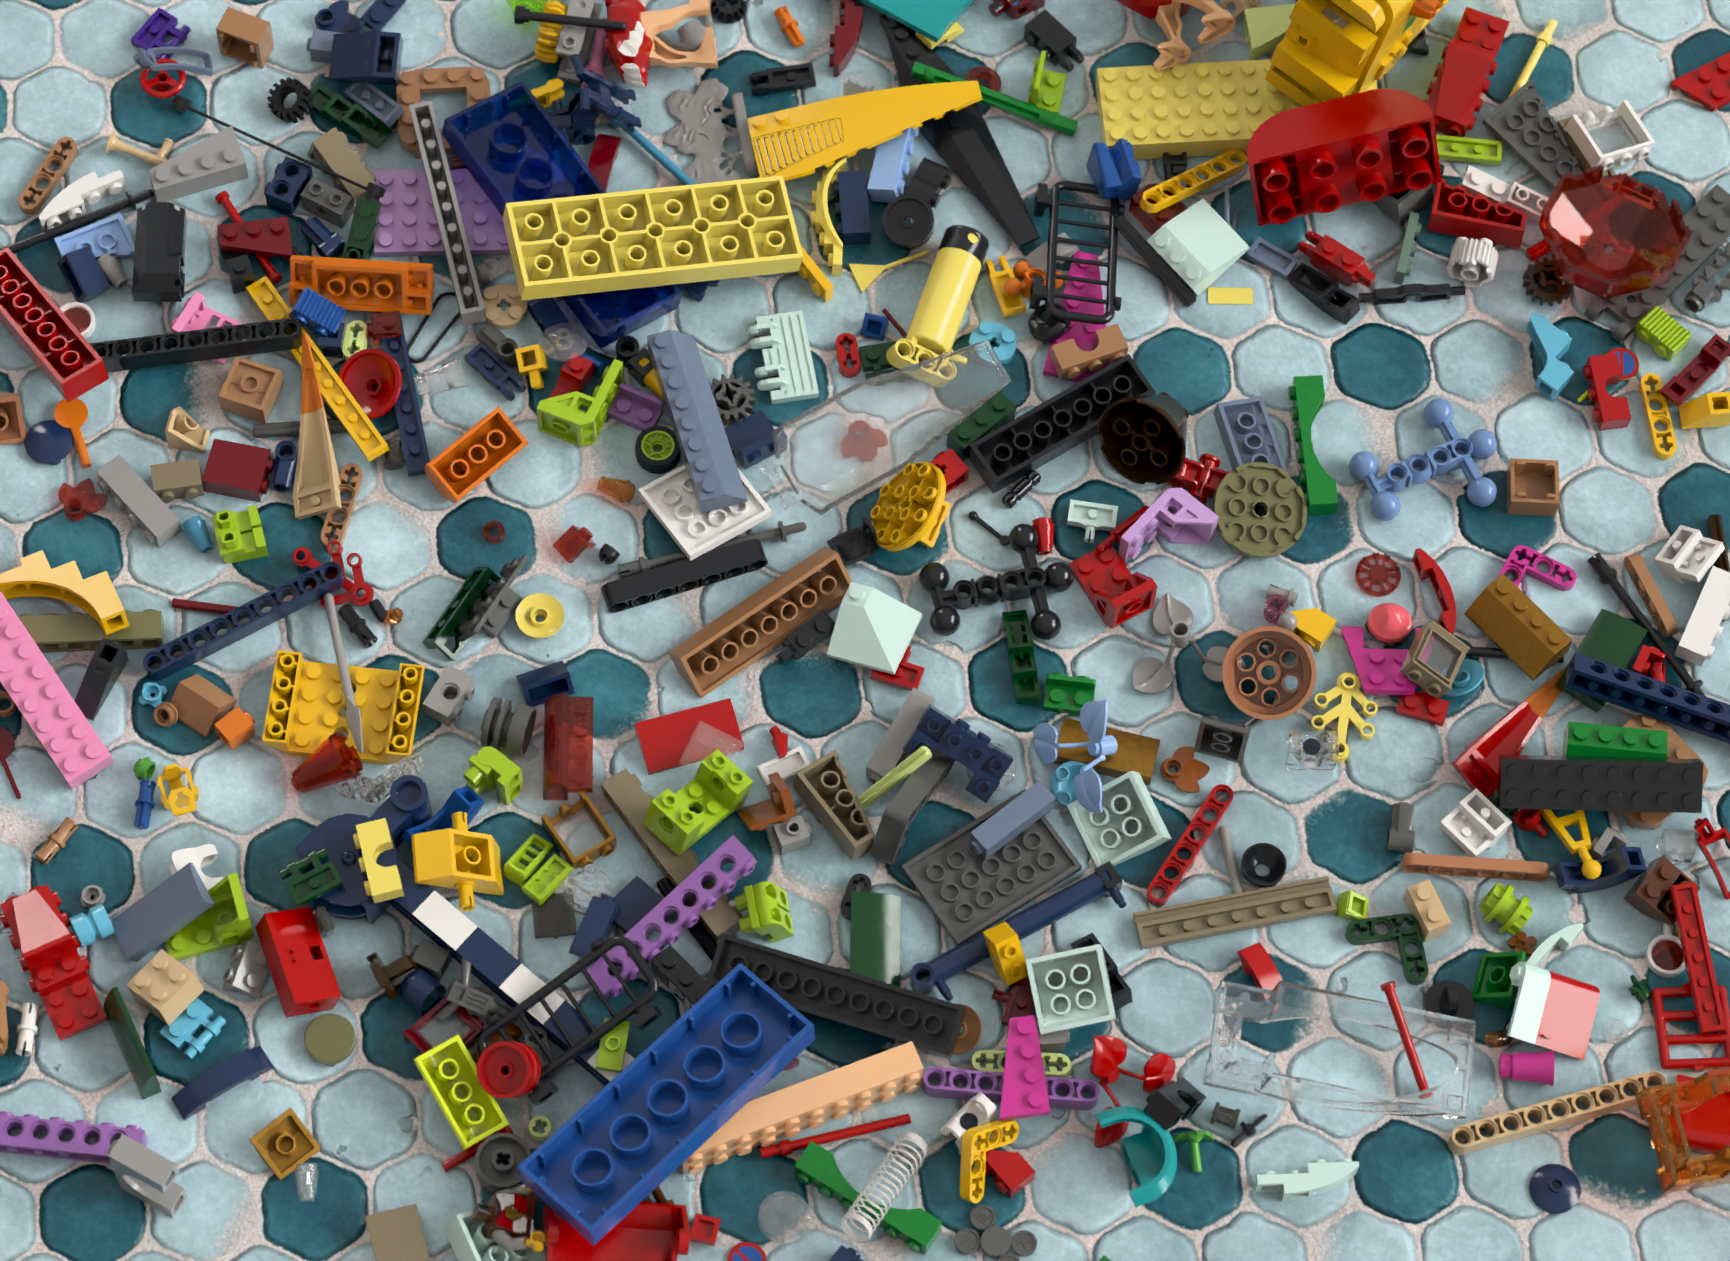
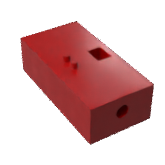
[255,906,342,1018]

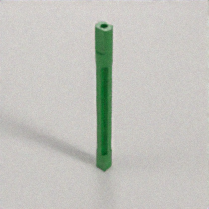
[910,61,1078,137]

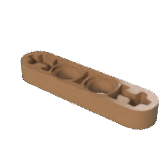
[18,137,78,215]
[320,463,363,551]
[1624,552,1678,638]

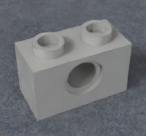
[422,664,475,727]

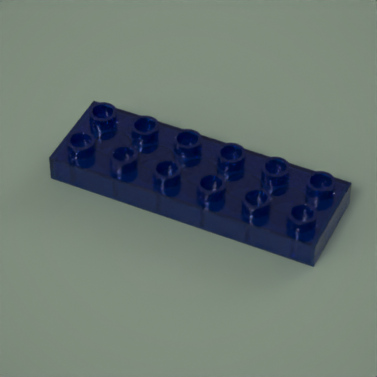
[442,80,682,349]

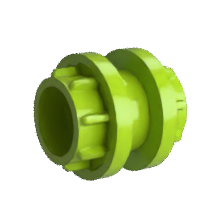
[1479,883,1533,935]

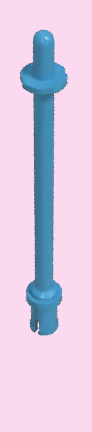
[599,110,696,185]

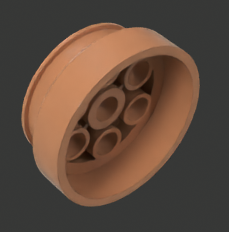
[1222,626,1316,720]

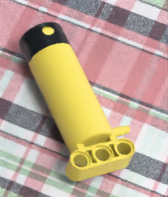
[886,225,989,388]

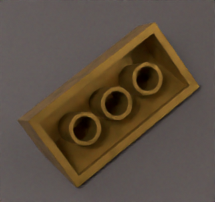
[1464,573,1572,681]

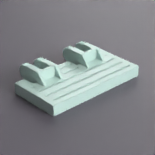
[746,310,819,404]

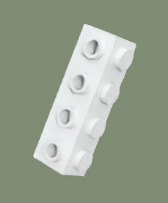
[1674,566,1730,667]

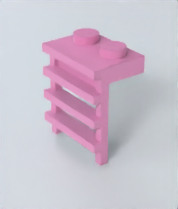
[171,292,242,365]

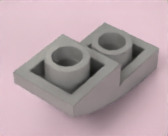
[1025,232,1079,273]

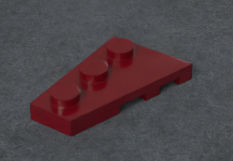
[217,217,293,260]

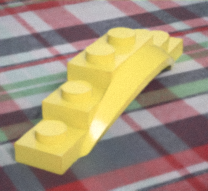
[810,156,846,276]

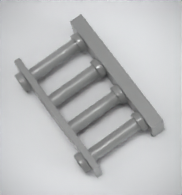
[555,0,602,85]

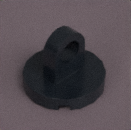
[1423,980,1474,1030]

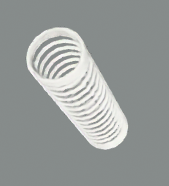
[841,1132,929,1242]

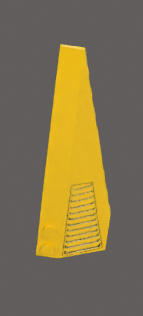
[747,81,983,181]

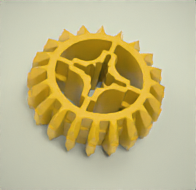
[534,0,568,63]

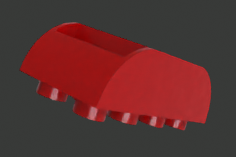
[1247,89,1441,226]

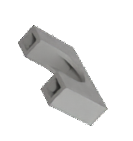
[108,1134,187,1218]

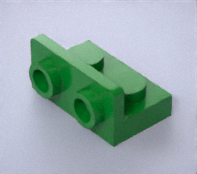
[1043,673,1096,715]

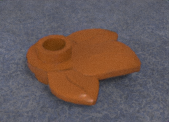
[1160,746,1210,793]

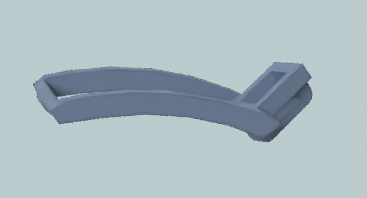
[133,47,213,76]

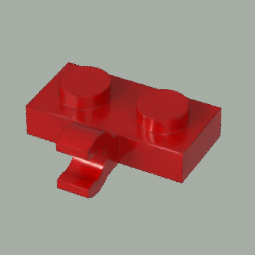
[870,646,925,691]
[1395,688,1450,727]

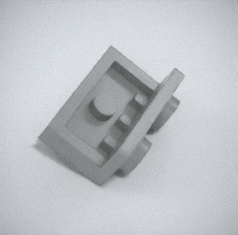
[223,939,269,999]

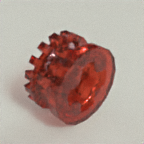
[483,520,506,544]

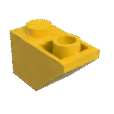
[1678,392,1730,429]
[1277,608,1337,652]

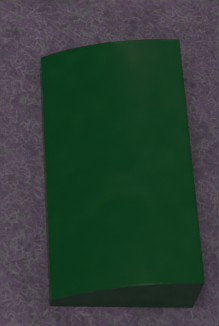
[1555,609,1647,712]
[850,891,901,987]
[103,986,162,1100]

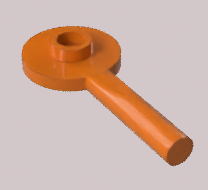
[54,398,91,468]

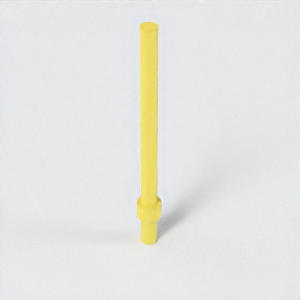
[1508,19,1558,98]

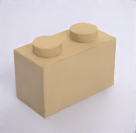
[1403,879,1451,942]

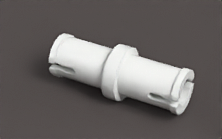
[15,1003,39,1057]

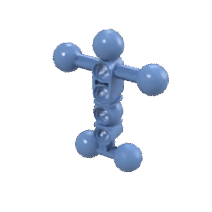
[1349,398,1497,521]

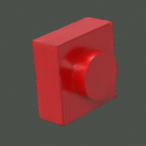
[690,1213,721,1246]

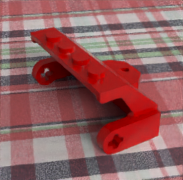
[543,1201,690,1261]

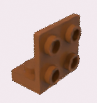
[737,772,797,831]

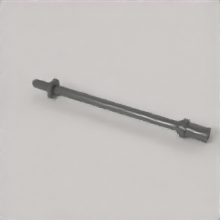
[617,521,807,578]

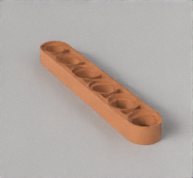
[1402,853,1549,882]

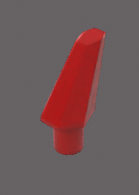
[769,726,788,759]

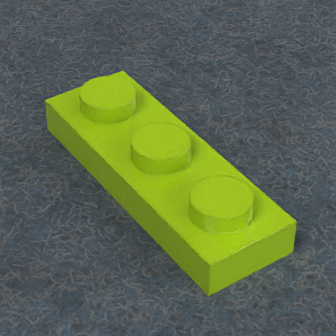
[1436,135,1502,166]

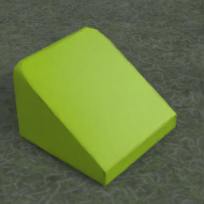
[1335,890,1369,920]

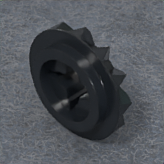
[711,0,747,24]

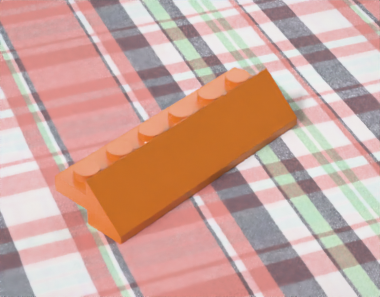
[289,255,435,315]

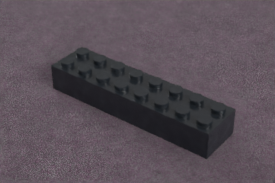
[967,354,1155,494]
[1497,755,1703,813]

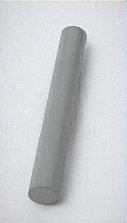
[1219,825,1243,894]

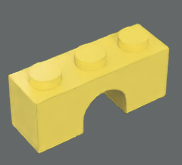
[353,818,404,903]

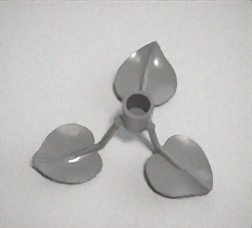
[1132,593,1246,694]

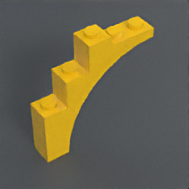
[0,550,130,635]

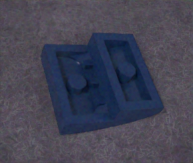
[614,876,663,935]

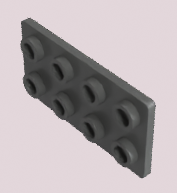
[458,555,529,642]

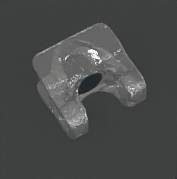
[1285,730,1339,770]

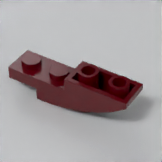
[829,0,863,77]

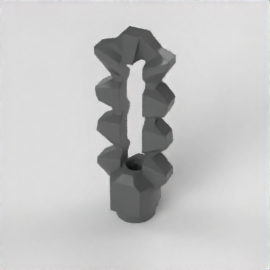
[1684,242,1730,313]

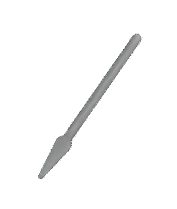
[324,593,363,753]

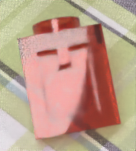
[553,525,596,563]

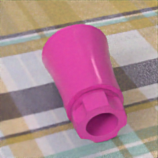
[1499,1050,1554,1086]

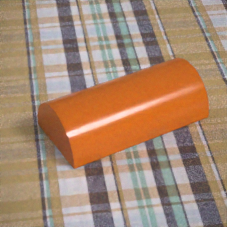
[425,406,529,503]

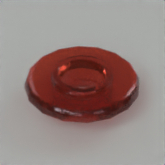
[965,66,1001,92]

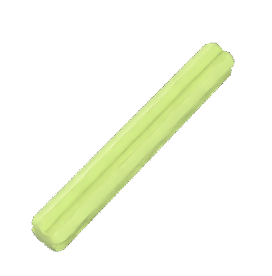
[857,746,932,811]

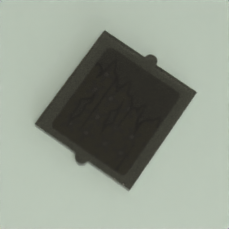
[532,892,576,939]

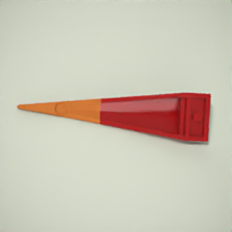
[1451,666,1567,799]

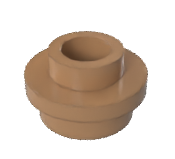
[154,702,178,727]

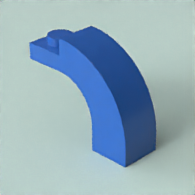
[402,786,485,849]

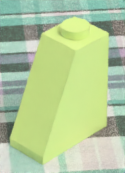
[1242,4,1295,60]

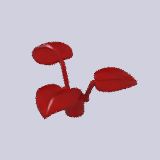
[1090,1035,1176,1148]

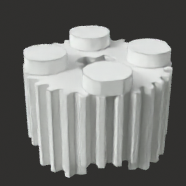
[1447,237,1499,289]

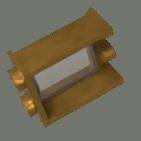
[541,791,617,872]

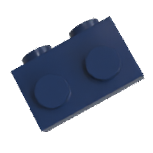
[725,411,786,470]

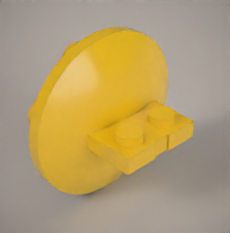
[870,462,951,552]

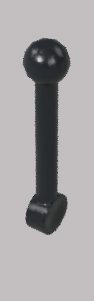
[968,511,1009,546]

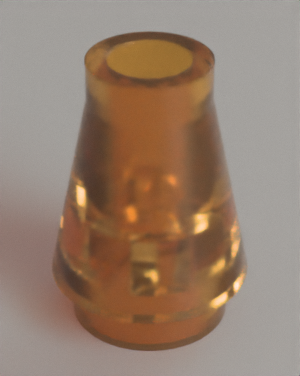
[597,476,635,503]

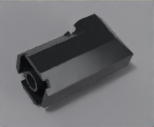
[132,202,187,302]

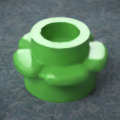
[133,757,156,780]

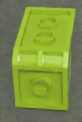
[536,359,624,447]
[165,872,254,961]

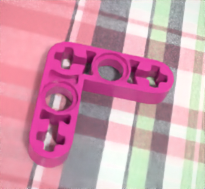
[1497,545,1577,591]

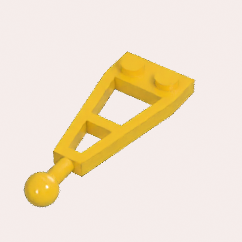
[1539,809,1602,879]

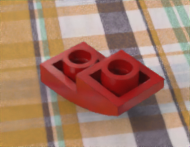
[1237,942,1285,997]

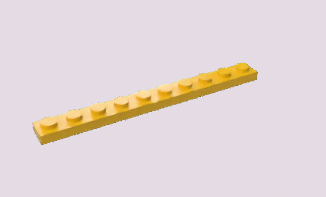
[246,276,389,462]

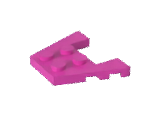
[1342,626,1436,695]

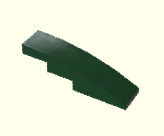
[309,83,392,149]
[1002,610,1041,704]

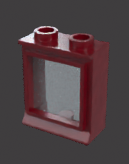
[403,998,484,1055]

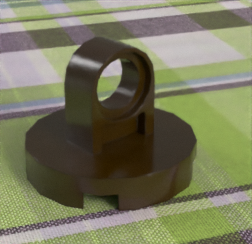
[366,952,416,1001]

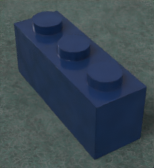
[833,171,871,245]

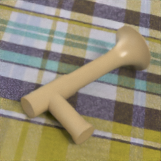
[105,131,174,166]

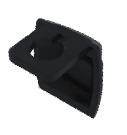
[827,516,879,566]

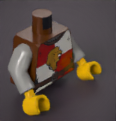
[472,1183,545,1252]

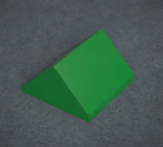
[1472,951,1526,1011]

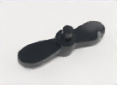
[1230,1113,1268,1148]

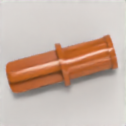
[774,6,805,48]

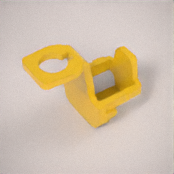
[157,763,199,817]

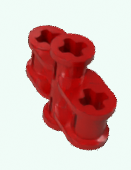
[1168,454,1229,505]

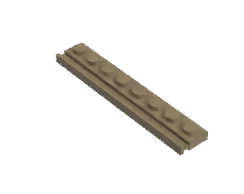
[1133,876,1337,950]

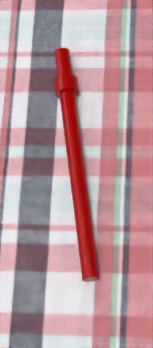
[759,1113,911,1159]

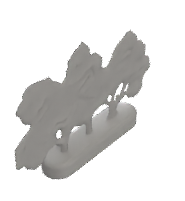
[663,78,758,184]

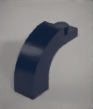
[1553,846,1647,893]

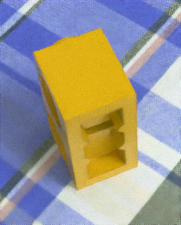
[983,922,1029,985]

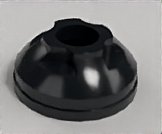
[1028,303,1071,342]
[1241,843,1287,888]

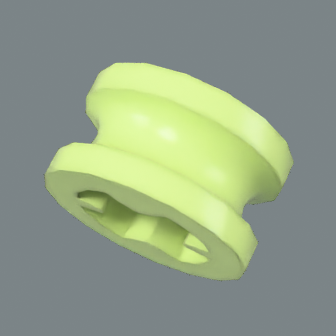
[528,1116,552,1142]

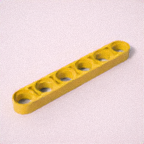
[1140,149,1247,213]

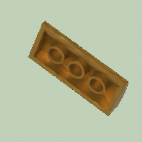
[1053,717,1160,786]

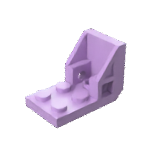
[1118,488,1219,564]

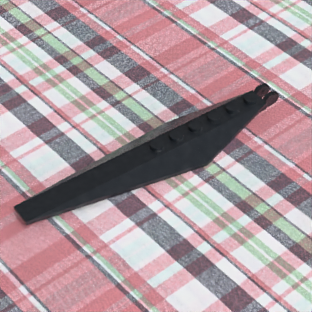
[879,14,1040,248]

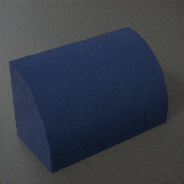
[57,246,111,303]
[516,661,575,707]

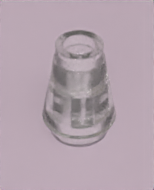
[294,1163,320,1202]

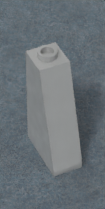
[866,687,935,784]

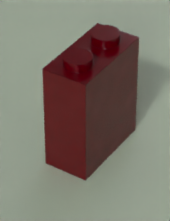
[202,438,275,502]

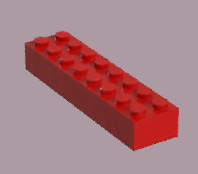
[0,247,109,403]

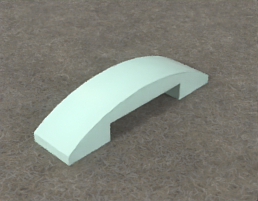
[1514,923,1584,1002]

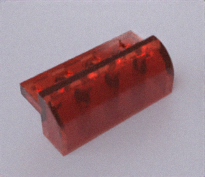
[543,693,594,800]

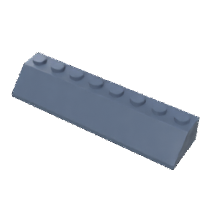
[647,330,748,514]

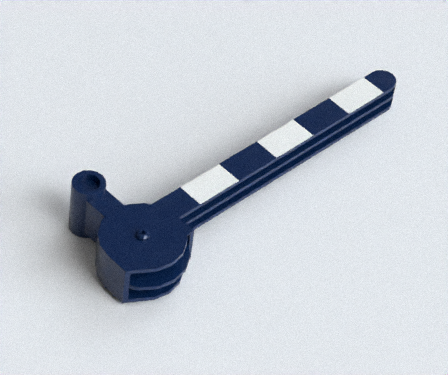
[295,775,635,1086]

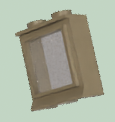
[1399,620,1470,699]

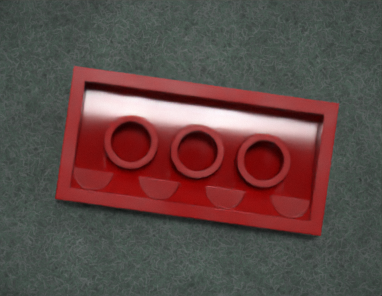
[635,698,744,775]

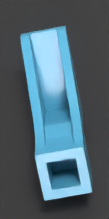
[1526,311,1574,401]

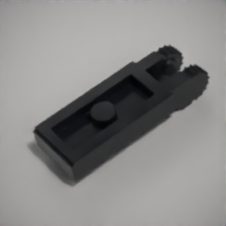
[749,63,816,96]

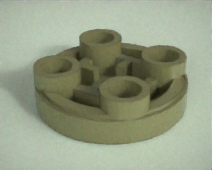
[304,1014,356,1067]

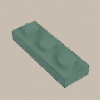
[1393,212,1422,285]

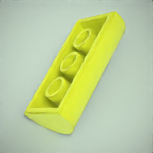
[413,1034,509,1150]

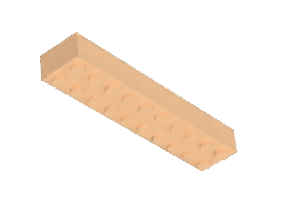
[680,1041,924,1174]

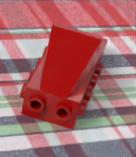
[1423,7,1510,137]
[0,884,108,1041]

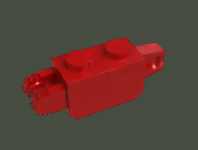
[1297,230,1376,288]

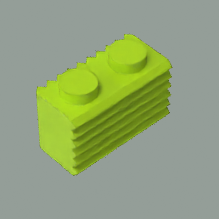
[1634,305,1692,361]

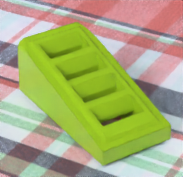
[503,832,554,887]

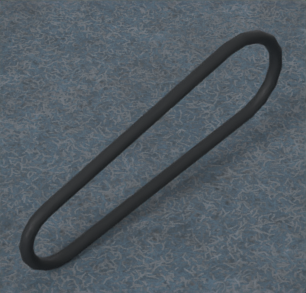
[407,292,460,363]

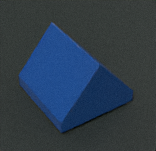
[861,312,889,340]

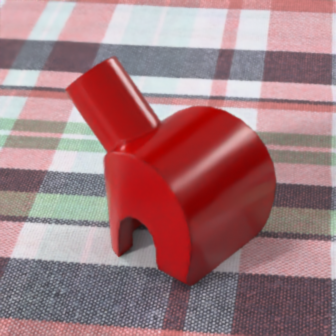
[1513,809,1549,838]

